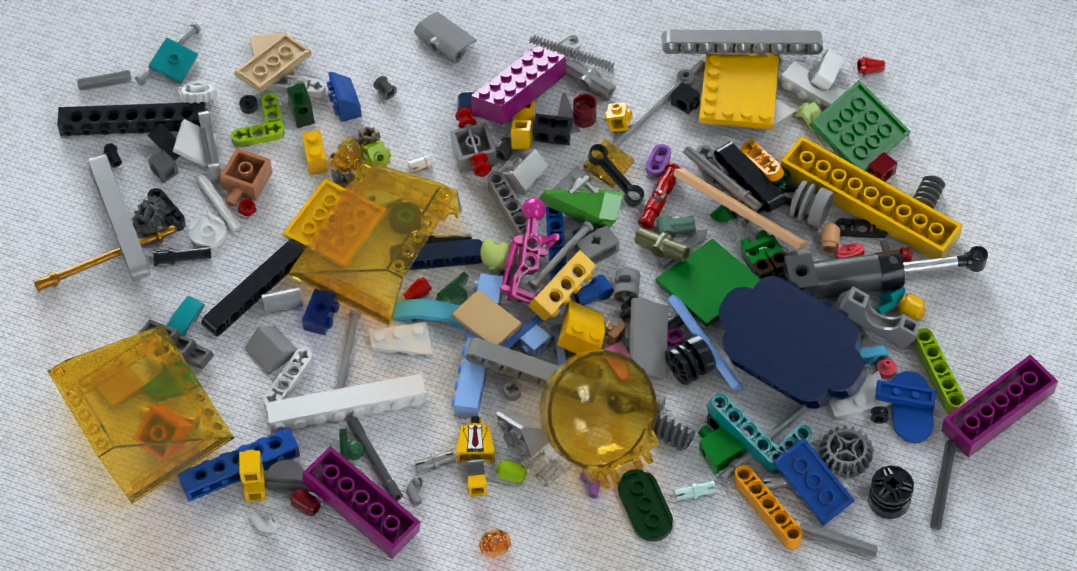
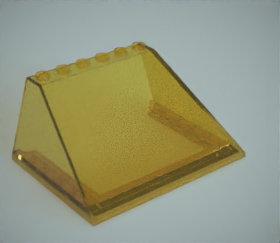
[289,161,462,326]
[47,325,234,504]

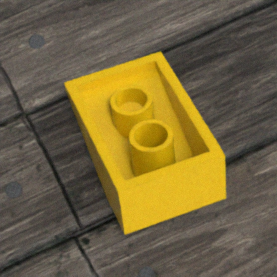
[557,300,605,359]

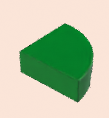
[710,204,735,223]

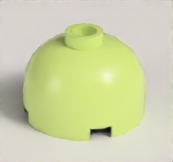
[480,239,519,273]

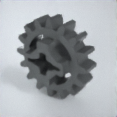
[132,195,167,236]

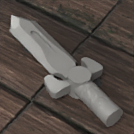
[659,229,708,268]

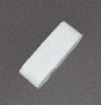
[811,49,843,91]

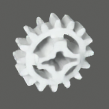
[177,81,218,103]

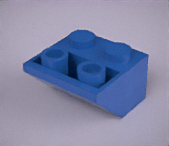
[326,72,362,122]

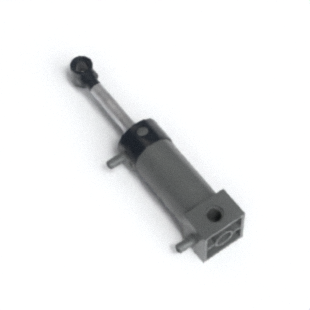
[782,240,988,299]

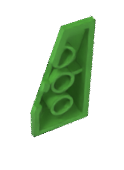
[538,189,623,228]

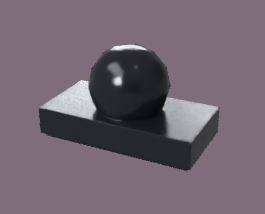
[147,123,181,161]

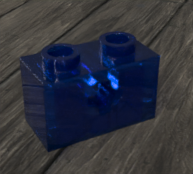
[302,289,340,335]

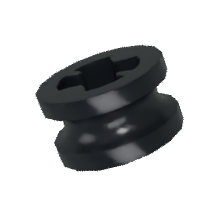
[870,406,889,424]

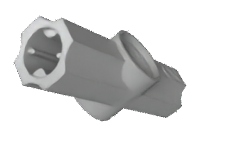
[566,60,616,99]

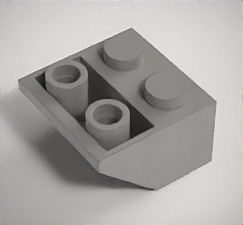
[495,411,549,457]

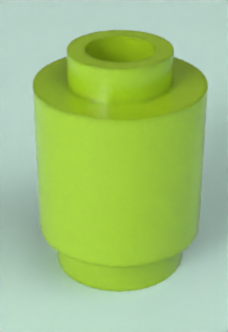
[496,459,527,484]

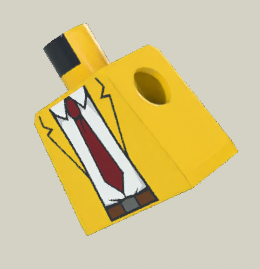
[456,416,495,462]

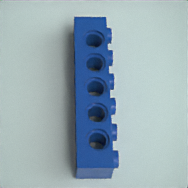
[177,428,300,502]

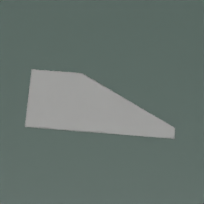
[558,93,581,134]

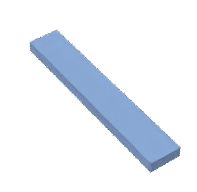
[668,295,743,392]

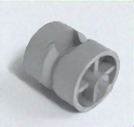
[613,268,641,303]

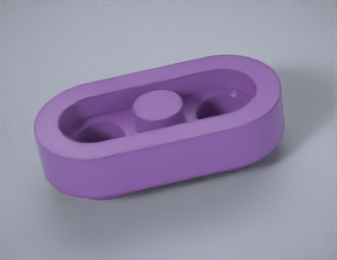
[646,144,671,177]

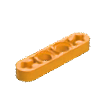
[741,140,784,181]

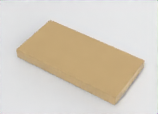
[234,33,312,93]

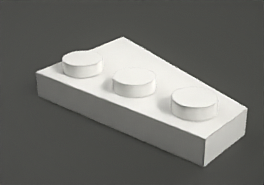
[369,322,433,358]

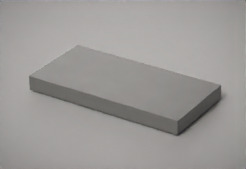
[629,298,668,380]

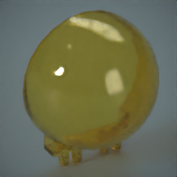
[539,350,659,490]

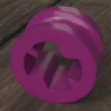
[667,328,683,348]

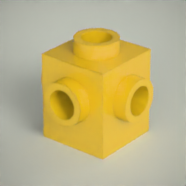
[605,102,633,132]

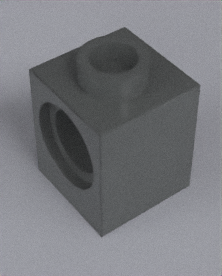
[148,149,179,183]

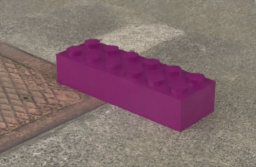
[471,46,566,125]
[941,355,1058,458]
[302,446,421,559]

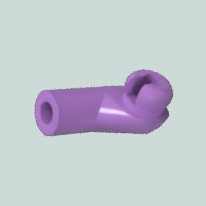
[580,470,600,499]

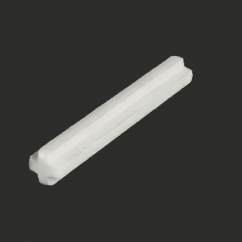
[197,175,241,232]

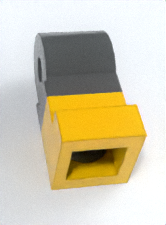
[467,458,487,497]

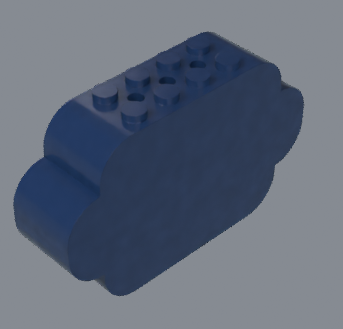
[719,276,867,409]

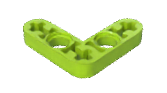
[231,93,285,147]

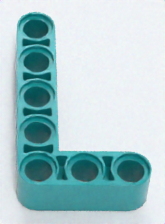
[706,393,812,473]

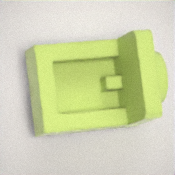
[795,101,823,130]

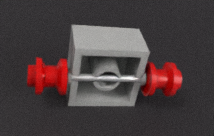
[450,107,496,177]

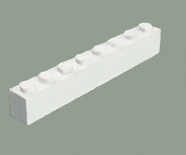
[266,373,427,433]

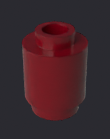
[290,489,321,516]

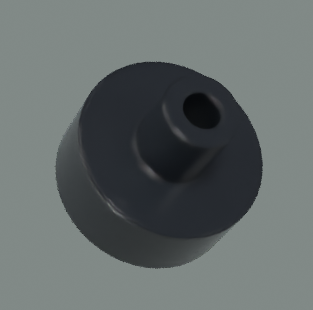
[239,95,258,114]
[619,300,631,320]

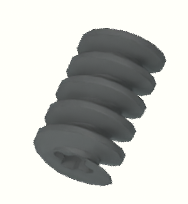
[913,175,945,209]
[650,413,695,451]

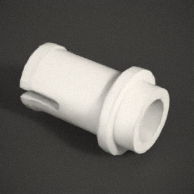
[408,154,432,173]

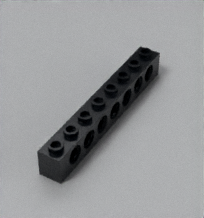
[57,102,207,136]

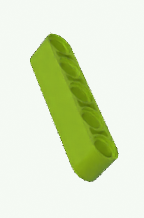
[914,328,965,415]

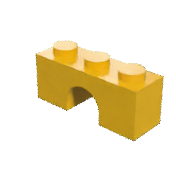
[511,100,536,150]
[239,450,266,502]

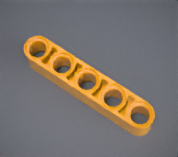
[734,465,802,550]

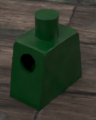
[287,83,315,128]

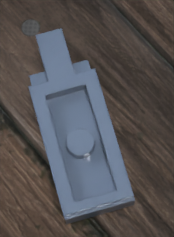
[550,324,570,370]

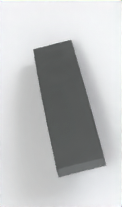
[138,319,214,369]

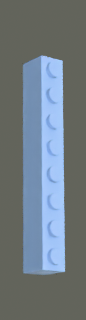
[451,273,503,417]

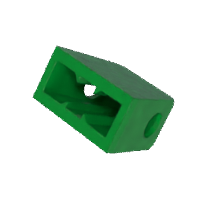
[698,426,745,475]

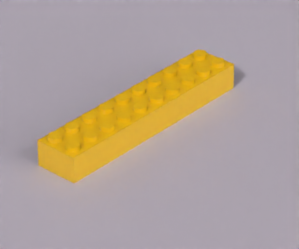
[781,136,963,259]

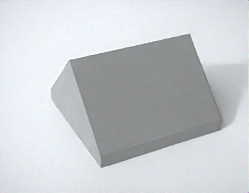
[245,326,298,374]

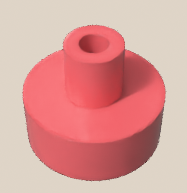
[876,358,897,379]

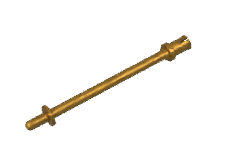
[33,225,177,292]

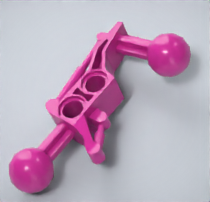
[499,198,560,304]

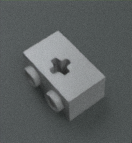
[575,225,619,264]

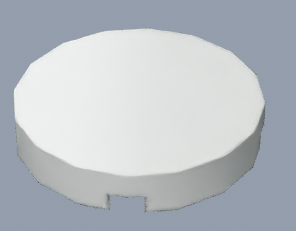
[189,215,227,249]

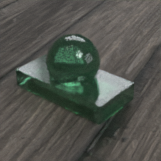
[435,272,469,305]
[339,428,364,461]

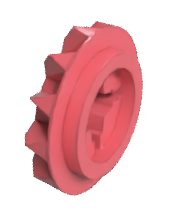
[834,243,865,258]

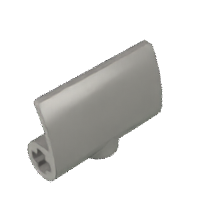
[414,12,477,63]

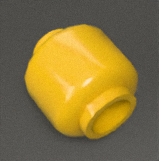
[896,293,927,321]

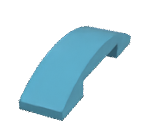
[393,299,465,328]

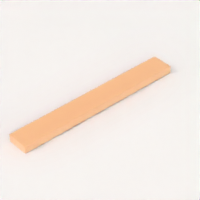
[673,168,808,250]

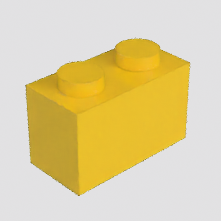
[302,130,328,175]

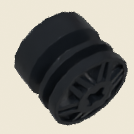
[665,334,716,386]
[868,465,914,519]

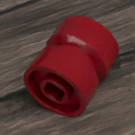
[573,93,597,128]

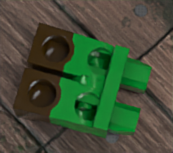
[740,230,787,279]

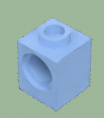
[520,324,551,358]

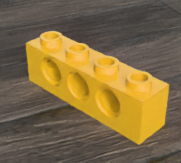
[528,250,596,322]

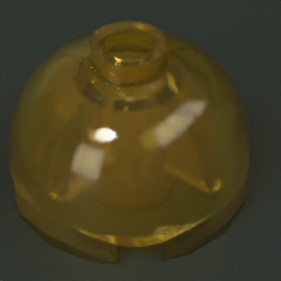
[327,136,363,173]

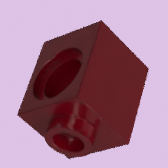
[867,152,898,182]

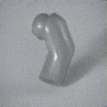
[406,476,424,506]

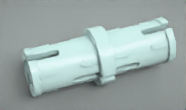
[674,480,716,501]

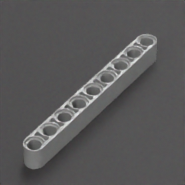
[661,30,823,55]
[87,154,151,281]

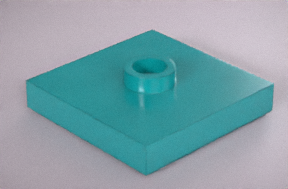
[149,37,198,84]

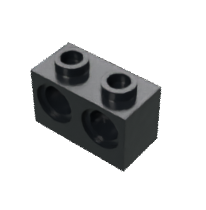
[533,114,572,146]

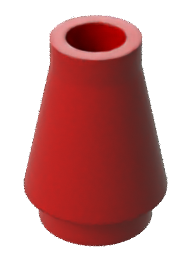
[857,57,885,75]
[403,277,432,300]

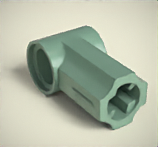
[656,215,696,238]

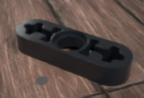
[147,188,186,231]
[835,218,888,238]

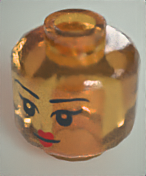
[479,529,511,558]

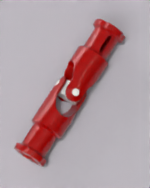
[637,162,681,230]

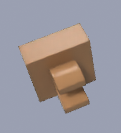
[605,321,626,345]

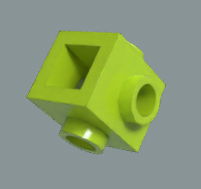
[362,140,391,171]

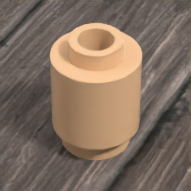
[820,223,841,253]

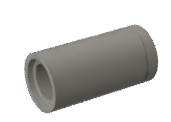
[261,287,303,314]

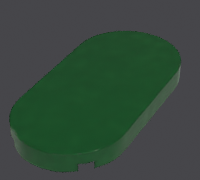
[617,469,673,542]

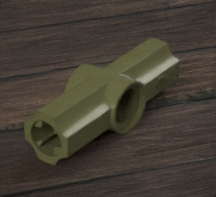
[634,228,691,262]

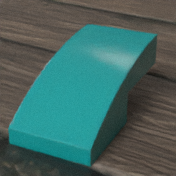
[872,287,906,315]
[167,295,205,336]

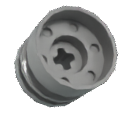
[789,180,834,229]

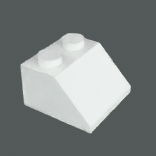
[497,149,548,191]

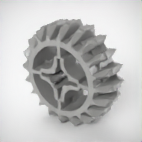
[819,425,874,477]

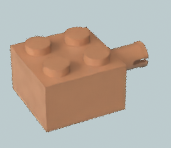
[220,148,272,208]

